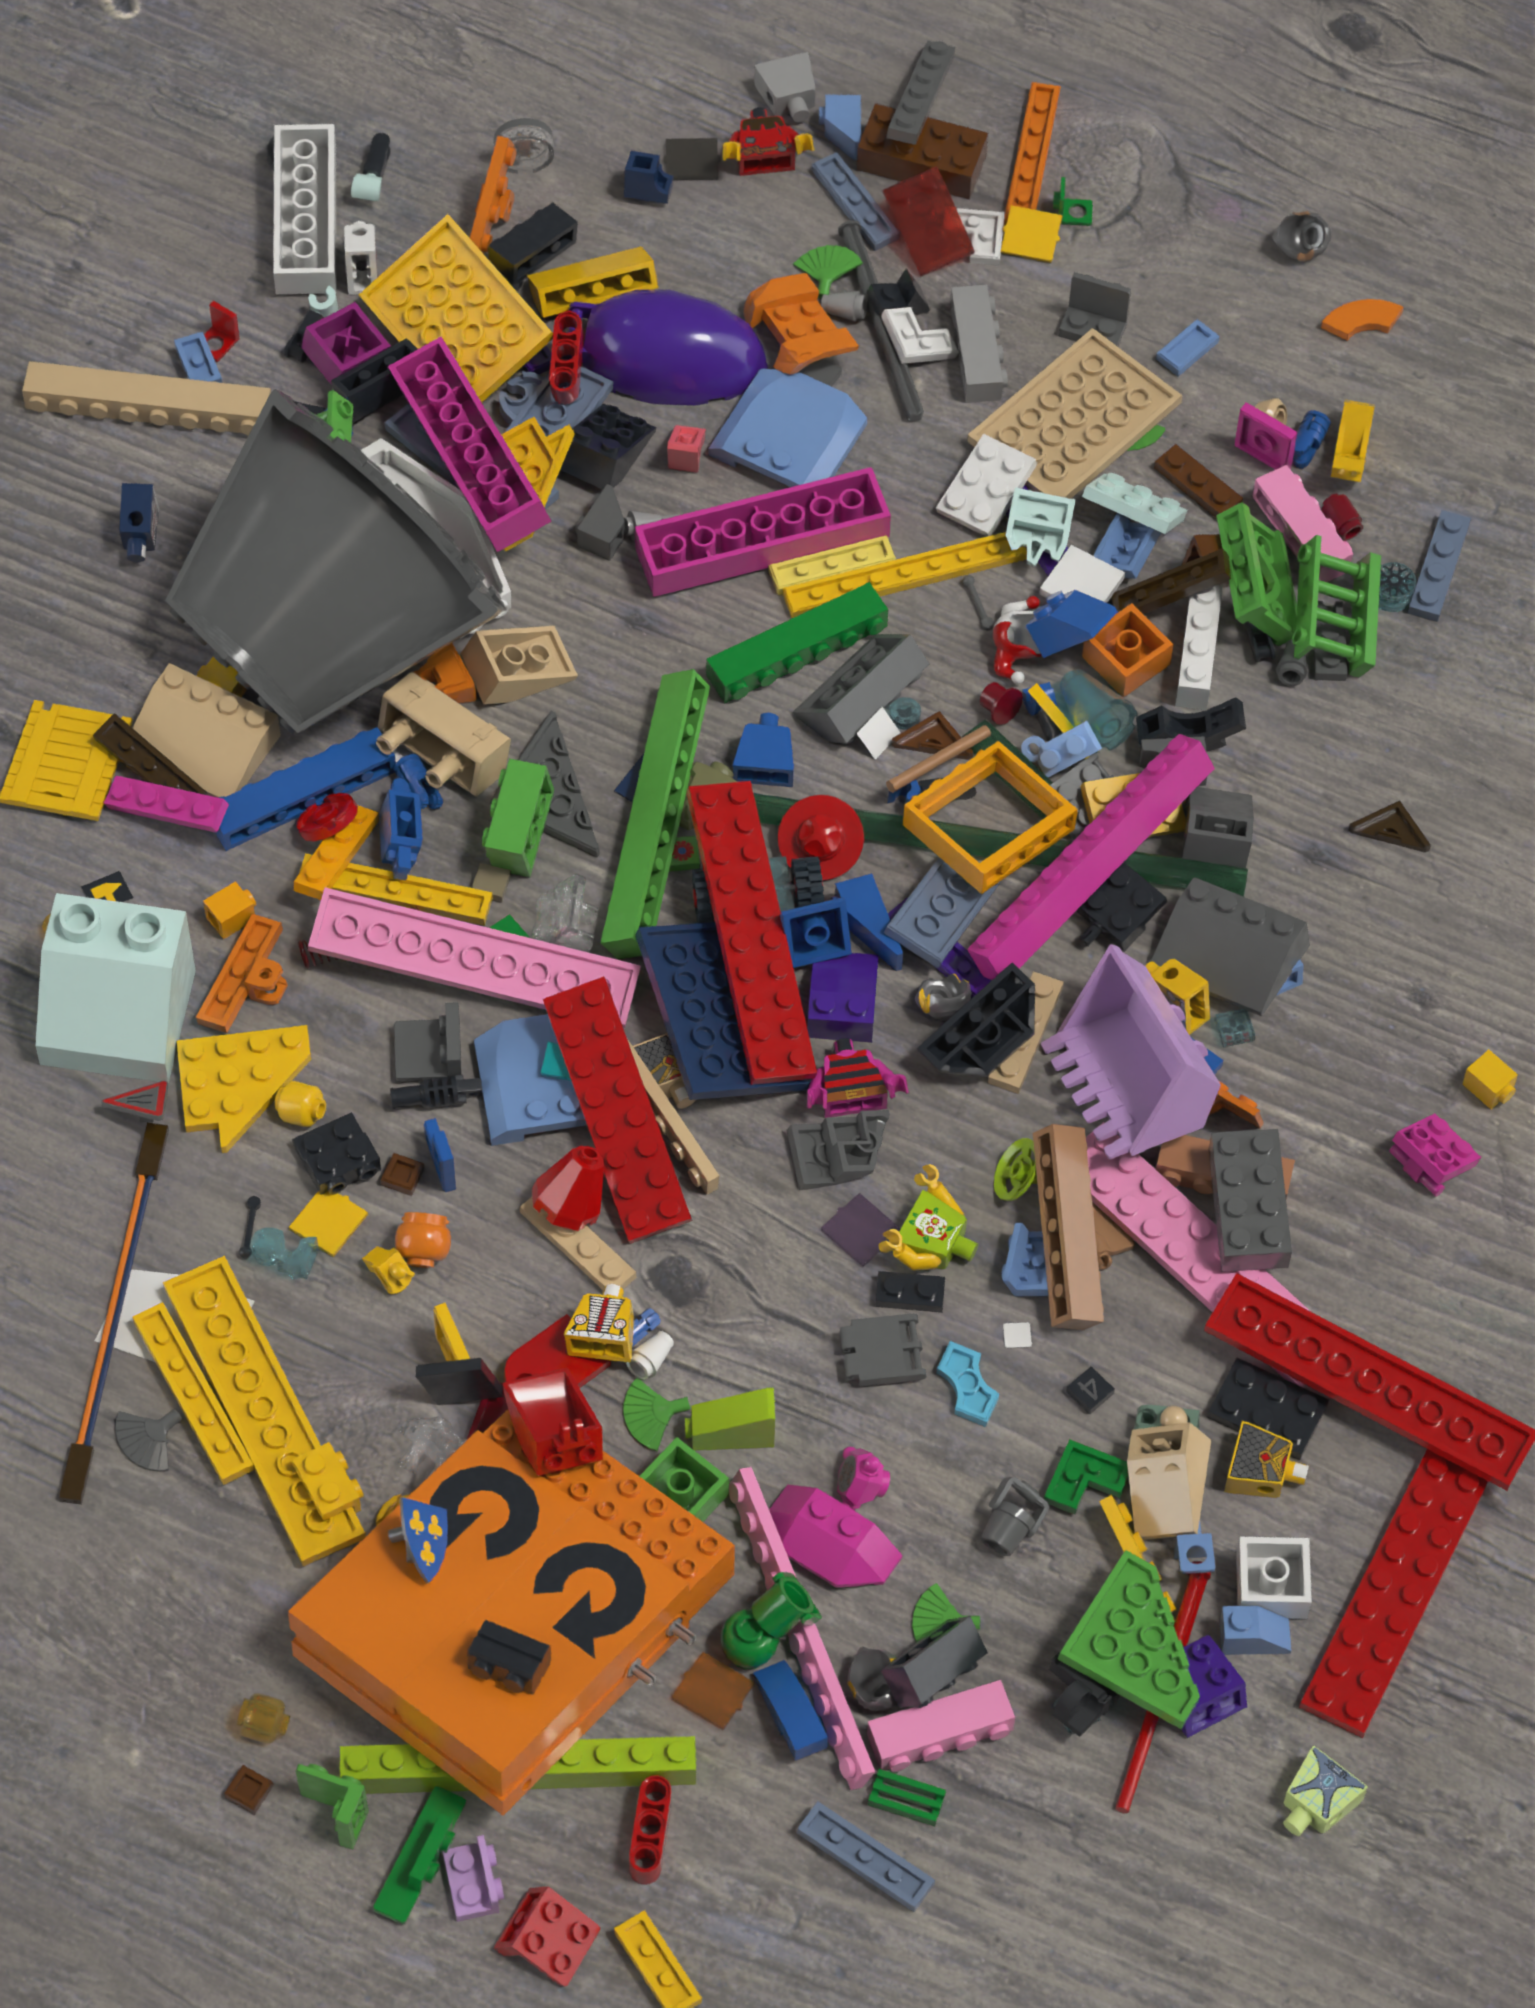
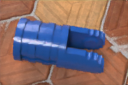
[1293,410,1331,469]
[393,754,443,809]

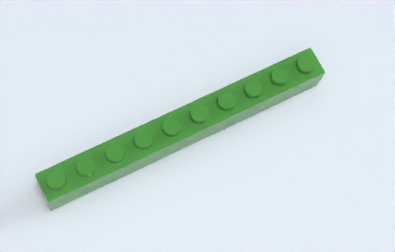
[601,669,710,960]

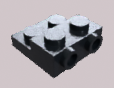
[292,1112,381,1195]

